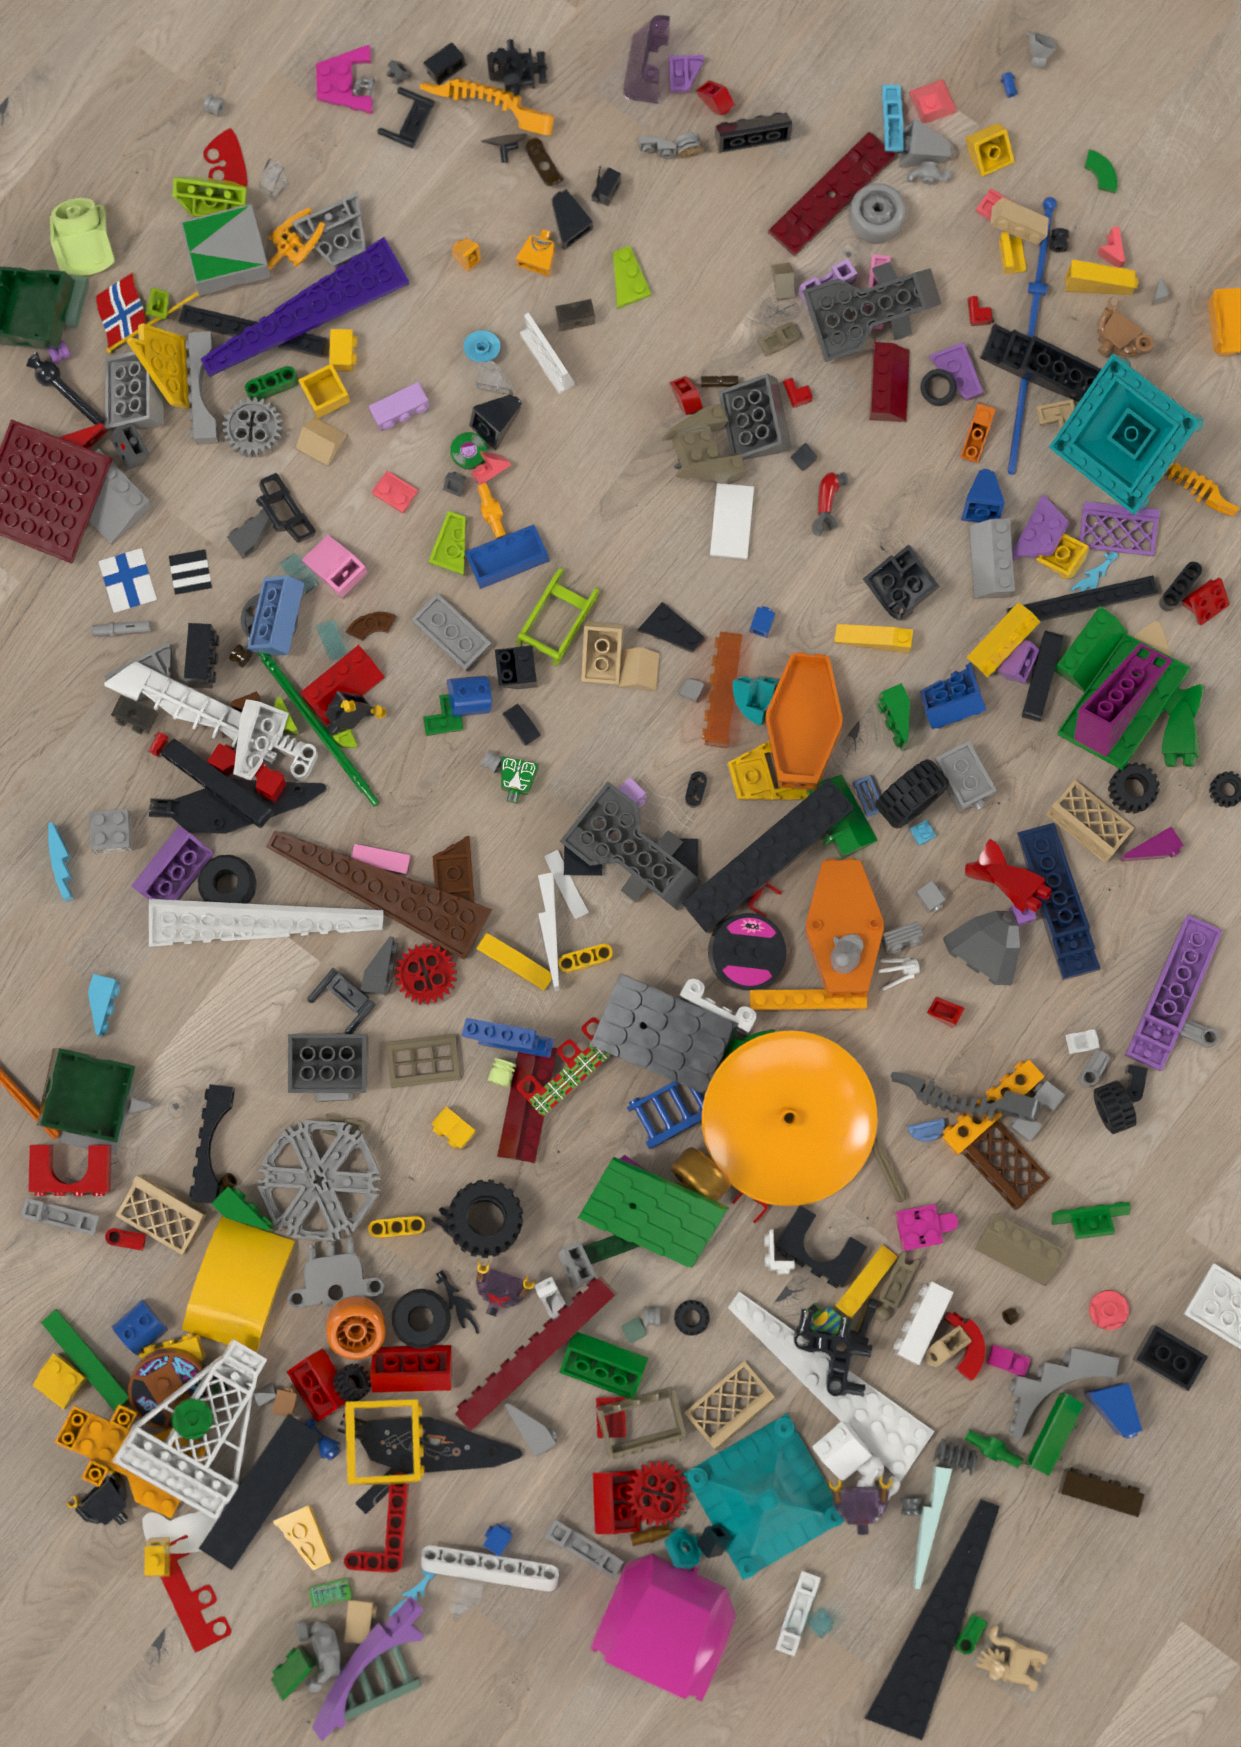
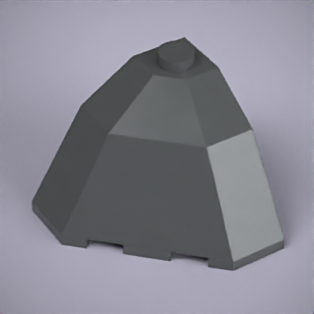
[943,911,1020,985]

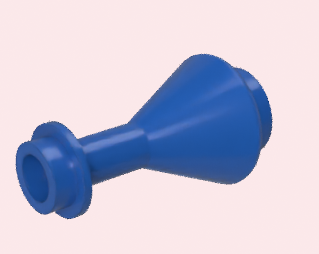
[305,1418,341,1461]

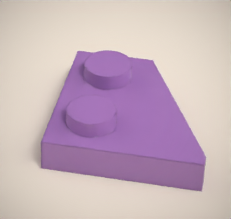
[669,55,704,93]

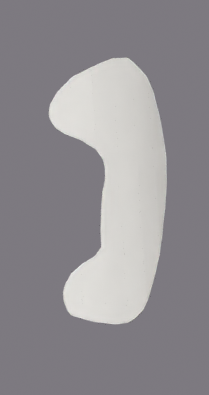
[142,1492,235,1554]

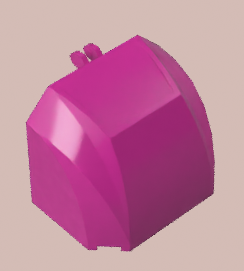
[590,1553,736,1701]

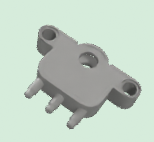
[288,1237,385,1308]

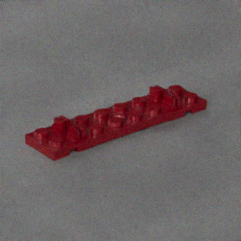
[768,131,896,257]

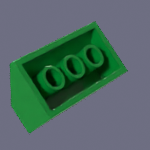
[1054,606,1128,692]
[559,1331,648,1398]

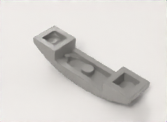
[20,1198,100,1236]
[545,1519,624,1579]

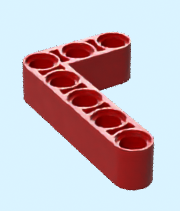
[344,1471,409,1573]

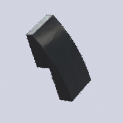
[502,704,541,746]

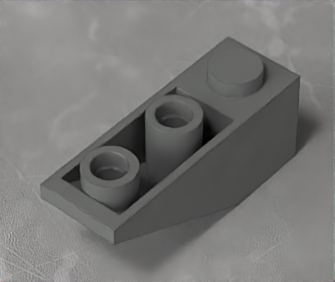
[227,504,277,559]
[361,936,398,996]

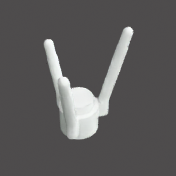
[878,957,920,990]

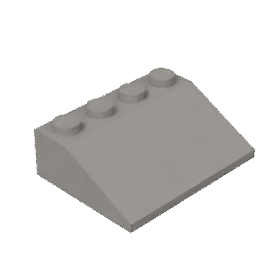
[105,352,164,430]
[89,449,153,545]

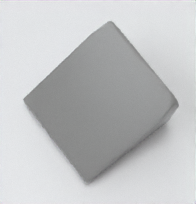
[1152,279,1169,306]
[679,678,705,703]
[129,1099,155,1115]

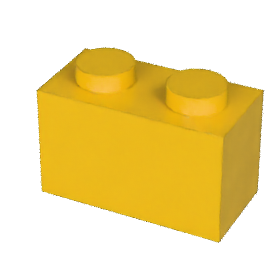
[329,329,358,371]

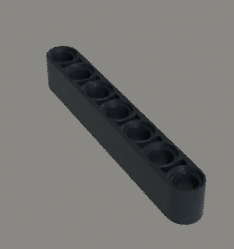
[161,739,274,829]

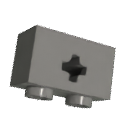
[557,1242,597,1290]

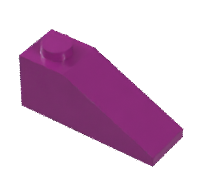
[1119,826,1184,862]

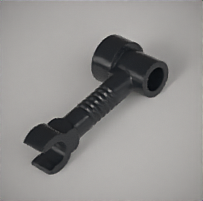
[845,1298,879,1345]

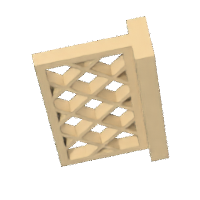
[1046,780,1134,863]
[116,1174,208,1255]
[684,1361,776,1451]

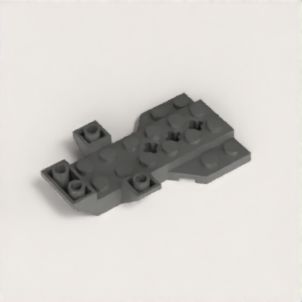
[803,262,942,362]
[560,781,701,911]

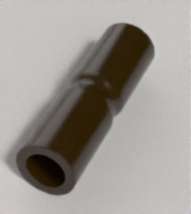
[701,375,738,387]

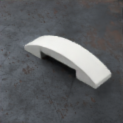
[775,1571,821,1656]

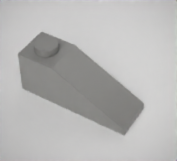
[505,1403,558,1456]

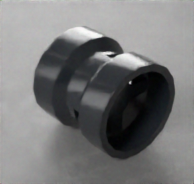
[1050,228,1070,253]

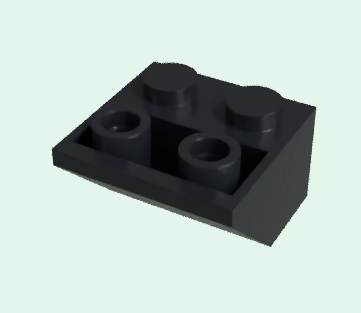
[495,645,537,689]

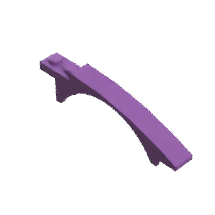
[312,1596,425,1741]

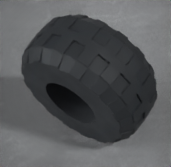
[198,854,257,904]
[392,1289,451,1349]

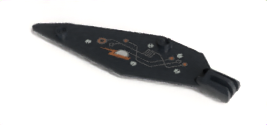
[337,1413,522,1474]

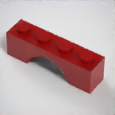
[207,743,286,802]

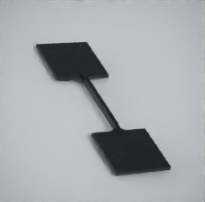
[564,838,698,877]

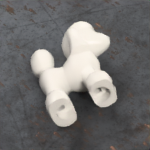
[843,1455,900,1524]

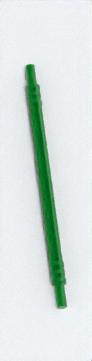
[257,652,380,807]

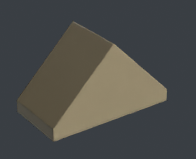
[771,262,795,301]

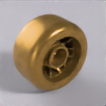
[671,1147,731,1202]

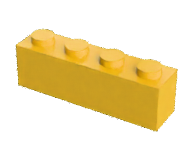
[966,602,1040,678]

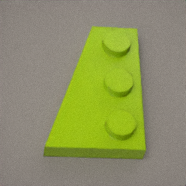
[613,245,651,310]
[428,511,466,576]

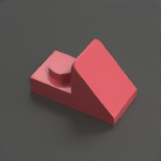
[1097,227,1125,268]
[471,451,511,485]

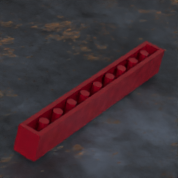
[455,1276,617,1431]

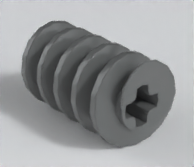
[933,1439,977,1476]

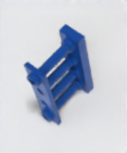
[627,1082,704,1150]

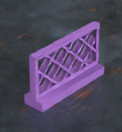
[1079,501,1160,556]

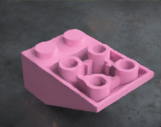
[301,535,368,599]

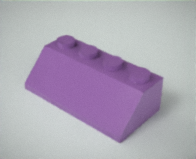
[131,826,214,900]

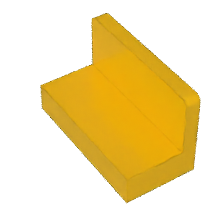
[999,232,1026,274]

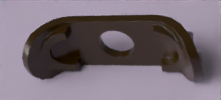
[526,138,564,187]

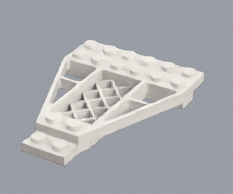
[112,1339,267,1520]

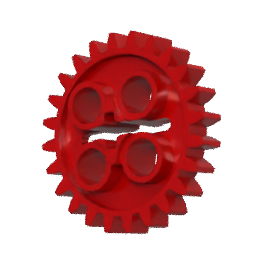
[394,943,458,1006]
[625,1460,690,1527]

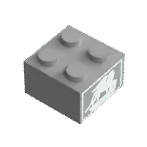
[89,809,134,854]

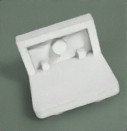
[764,1229,795,1275]

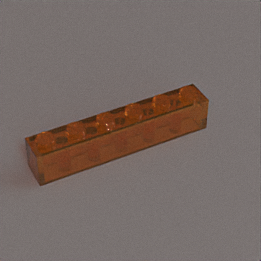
[701,631,743,748]

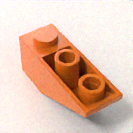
[960,401,996,463]

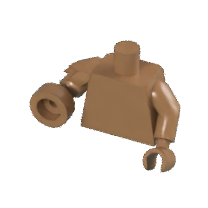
[1097,297,1154,358]

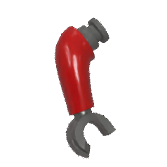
[812,472,848,536]

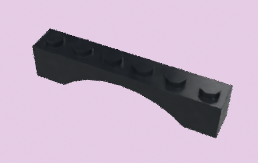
[189,1084,235,1204]

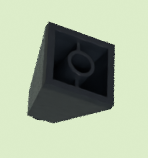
[469,394,522,450]

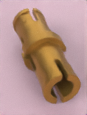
[630,1524,671,1547]

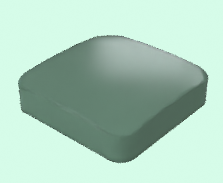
[622,1318,646,1343]

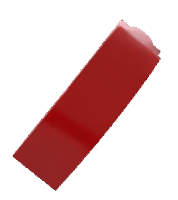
[943,1311,985,1381]

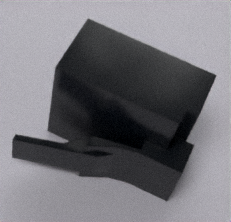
[591,166,621,206]

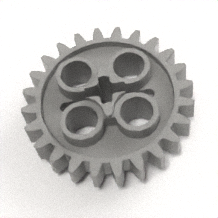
[222,397,283,457]

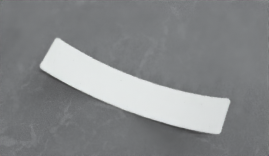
[544,850,589,919]

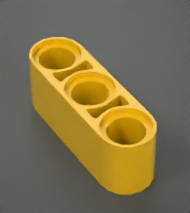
[558,944,613,974]
[368,1216,426,1238]

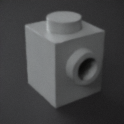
[915,881,946,913]

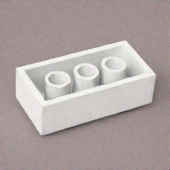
[893,1282,954,1365]

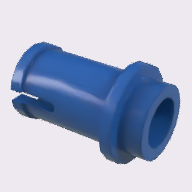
[1001,72,1018,98]

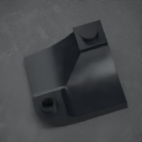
[863,544,940,621]

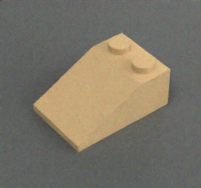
[581,622,624,685]

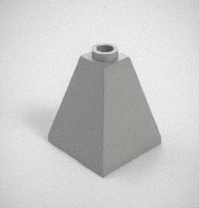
[899,119,953,168]

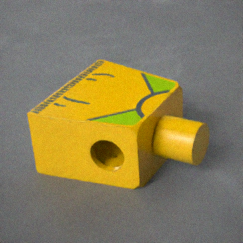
[144,1537,170,1577]

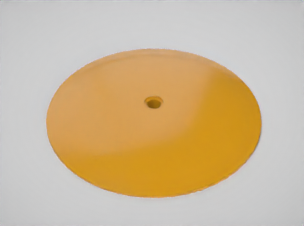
[702,1031,878,1206]

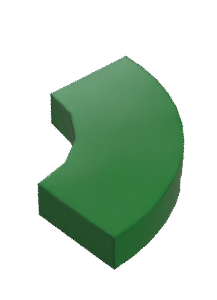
[1084,149,1117,193]

